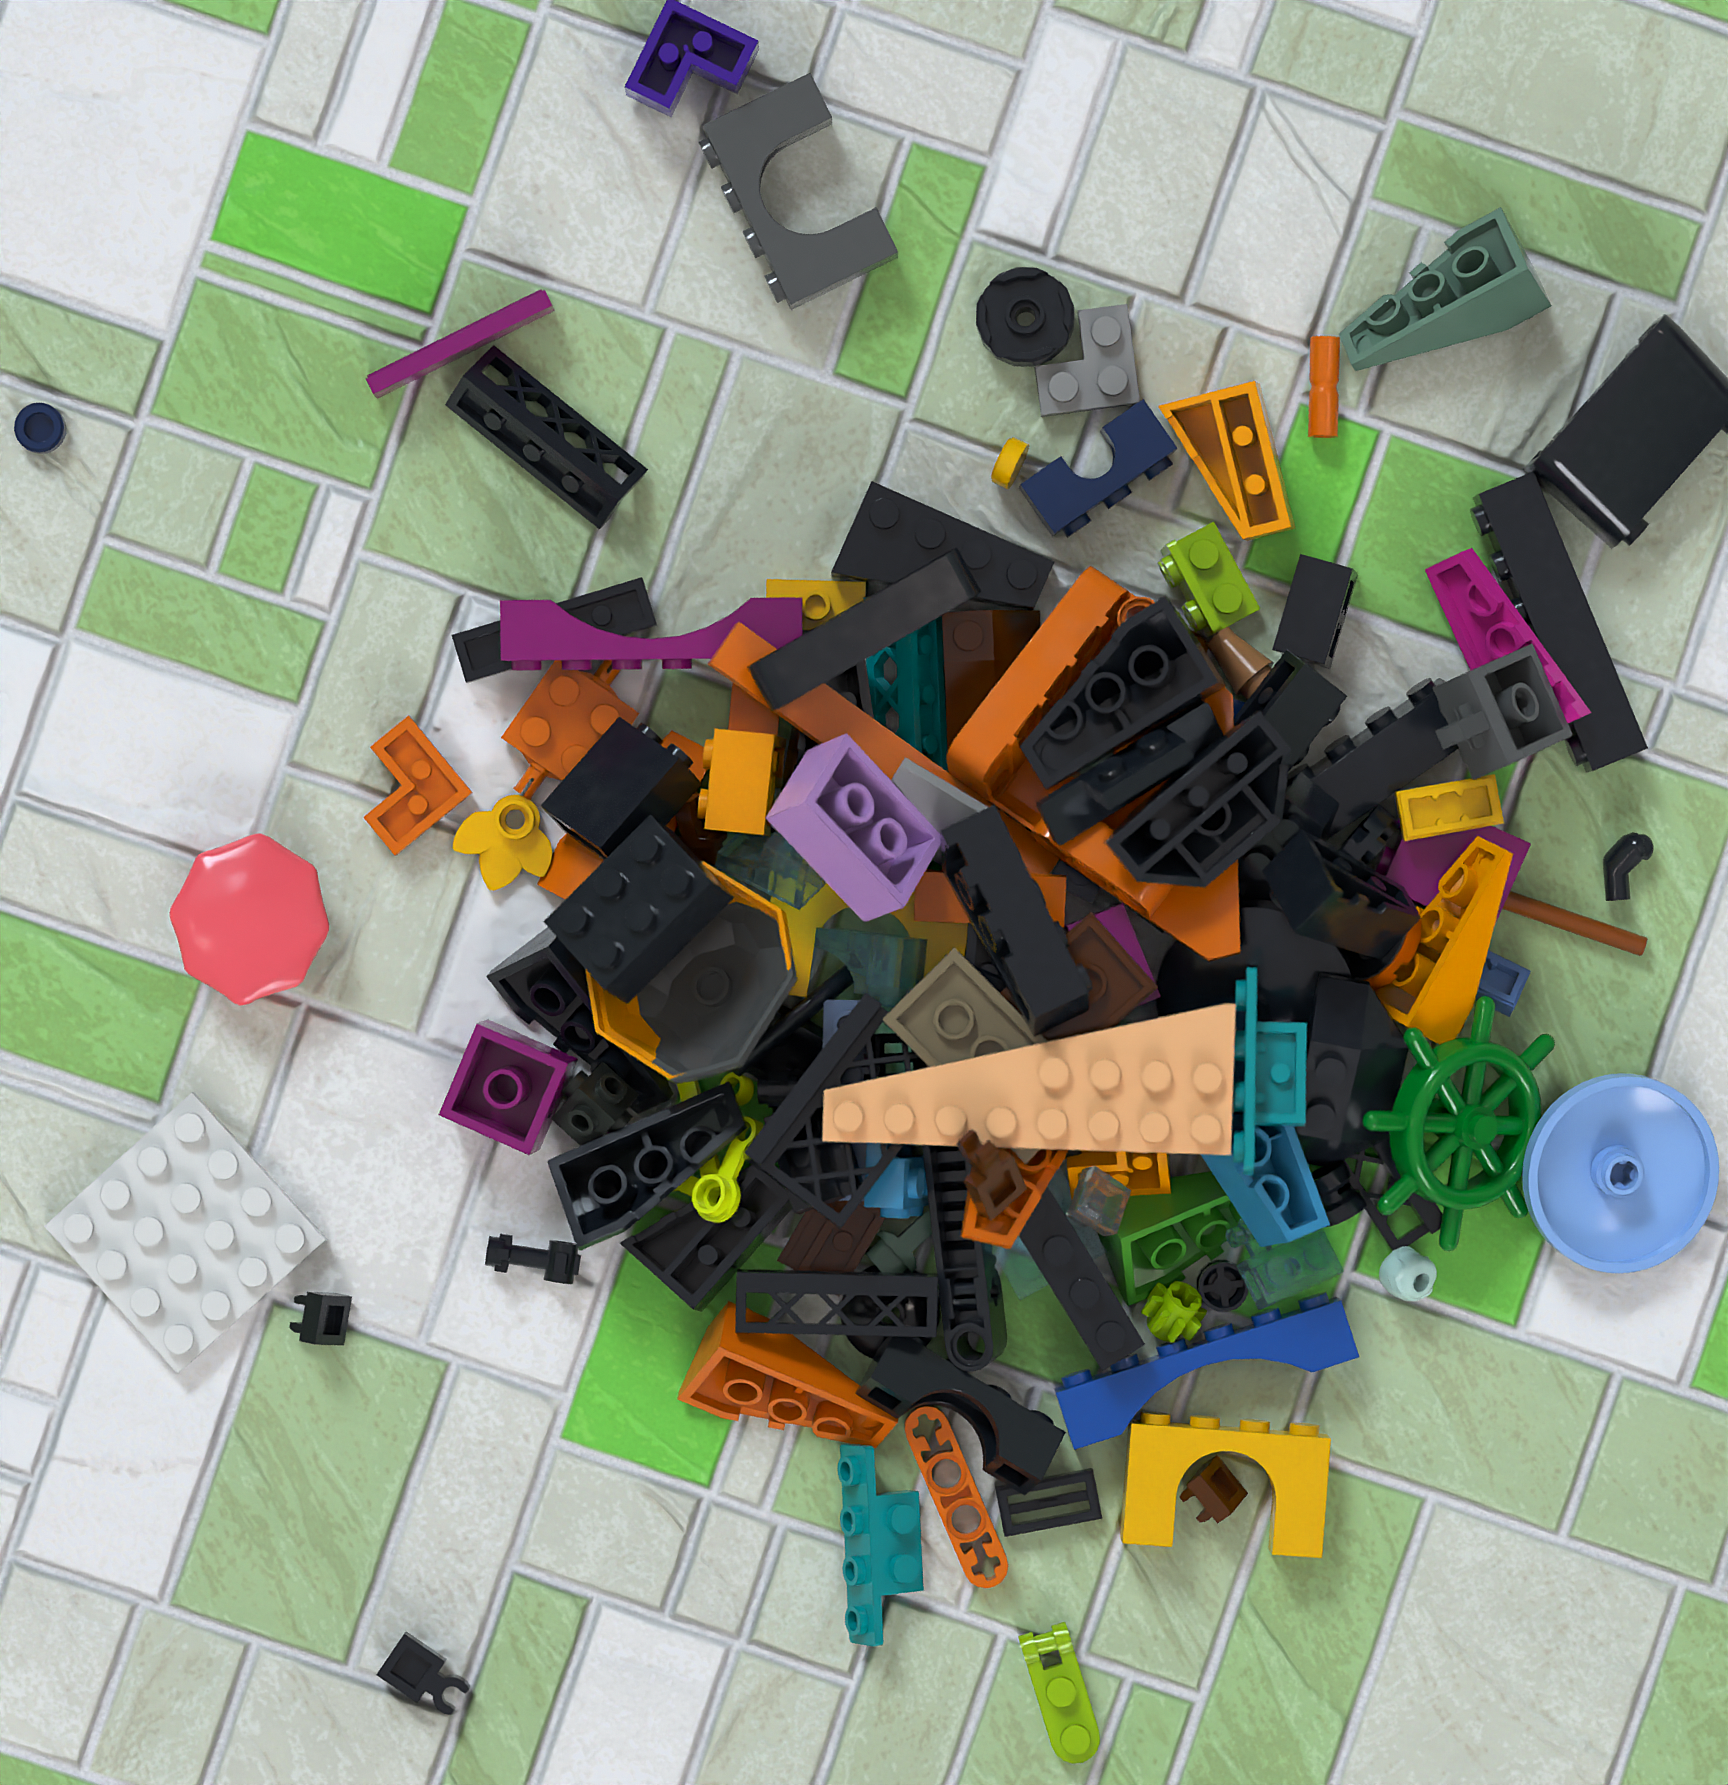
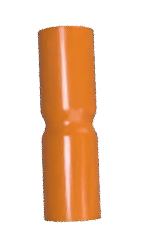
[1308,336,1340,438]

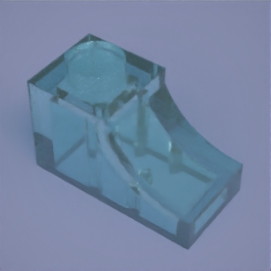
[715,831,826,910]
[814,927,928,1007]

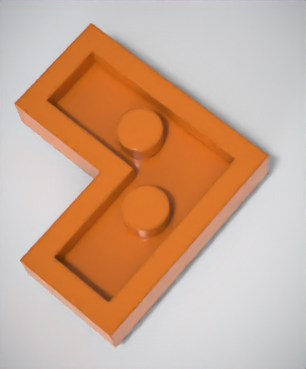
[363,715,473,856]

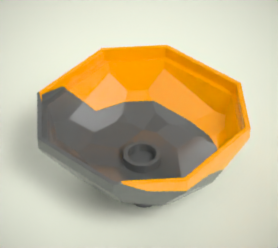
[585,862,797,1083]

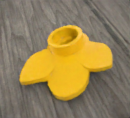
[453,795,552,891]

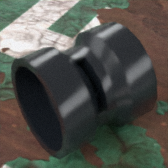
[1311,1160,1367,1227]
[1196,1259,1249,1312]

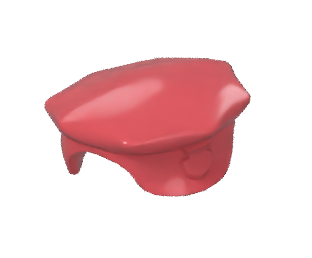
[170,833,329,1006]

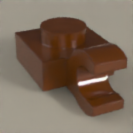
[957,1129,1027,1221]

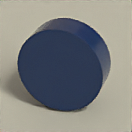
[14,403,66,454]

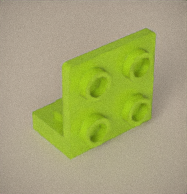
[1157,521,1260,638]

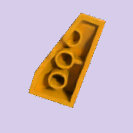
[1374,836,1513,1045]

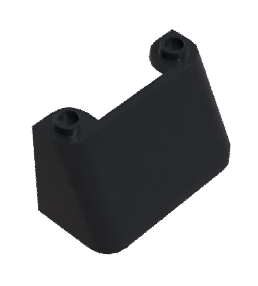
[1523,314,1728,549]

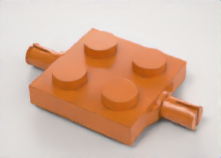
[501,660,640,800]

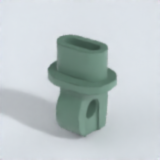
[865,1211,932,1273]

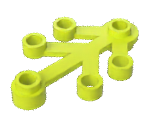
[666,1072,764,1223]

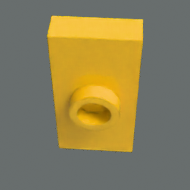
[766,579,866,631]
[1394,774,1504,841]

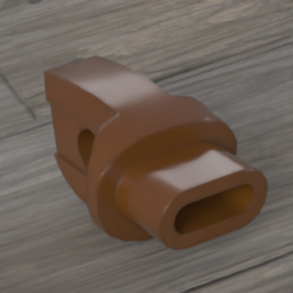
[675,793,728,864]

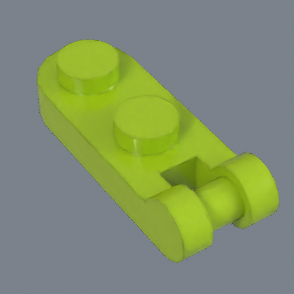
[1018,1622,1100,1764]

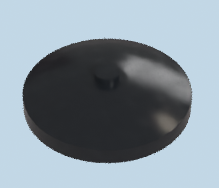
[1156,899,1356,1042]

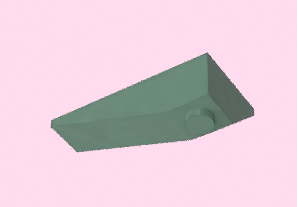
[1339,207,1551,371]

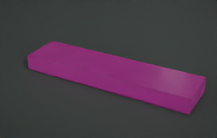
[366,289,555,399]

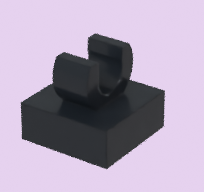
[289,1292,352,1346]

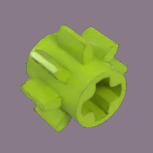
[1141,1281,1207,1343]

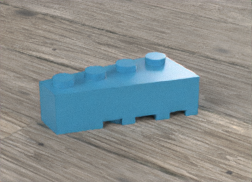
[1200,1042,1330,1247]

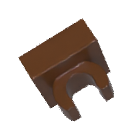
[1180,1455,1248,1524]

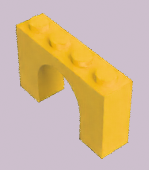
[770,863,968,997]
[1120,1412,1331,1558]

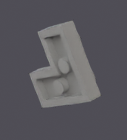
[1035,304,1140,417]

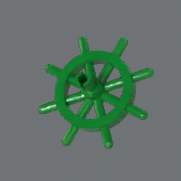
[1363,996,1555,1251]

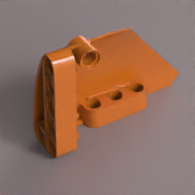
[946,566,1240,962]

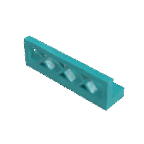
[863,597,948,772]

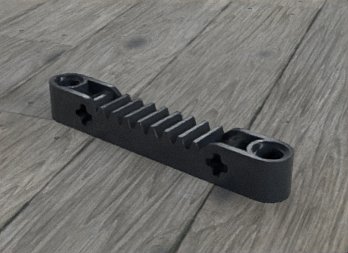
[911,1049,1007,1372]

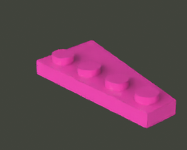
[1425,548,1592,723]

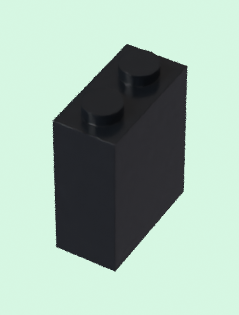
[540,717,702,860]

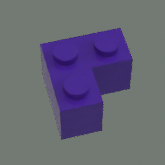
[624,0,759,117]

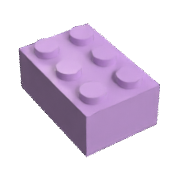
[766,733,941,922]

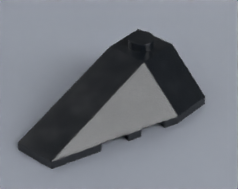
[1020,595,1226,790]
[486,927,674,1114]
[547,1081,747,1251]

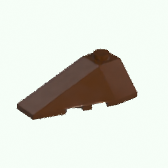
[941,610,1041,810]

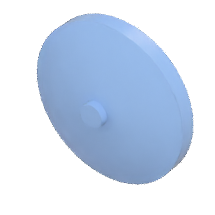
[1522,1073,1719,1273]

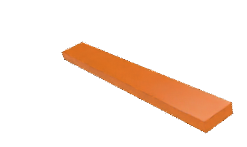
[708,622,1059,874]

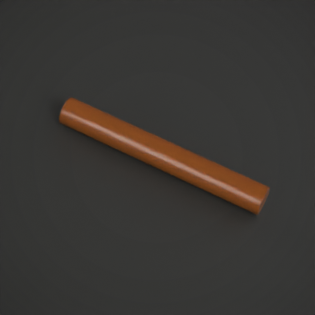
[1502,891,1648,956]

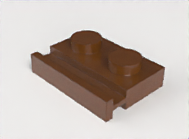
[777,1200,885,1297]

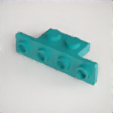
[1233,968,1307,1175]
[837,1444,924,1647]

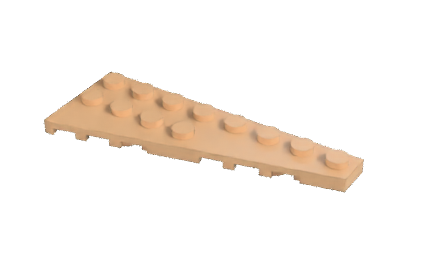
[822,1003,1236,1155]

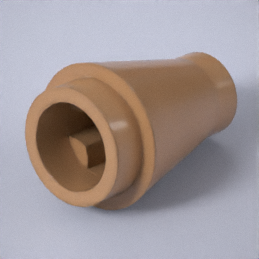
[1207,627,1274,700]

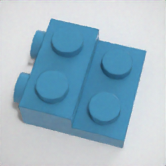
[864,1143,929,1218]

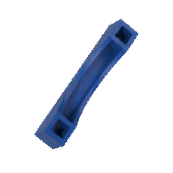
[1054,1292,1359,1450]

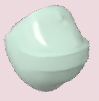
[1379,1246,1437,1301]

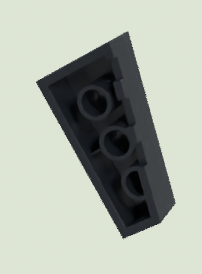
[831,481,1055,610]
[940,805,1093,1037]

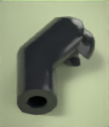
[1603,832,1654,901]

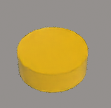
[991,437,1029,489]

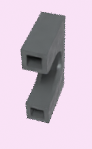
[699,73,898,310]

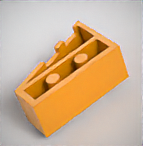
[1158,381,1296,541]

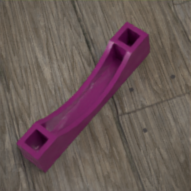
[500,597,802,670]

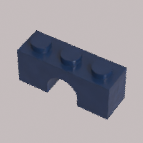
[1019,399,1177,538]

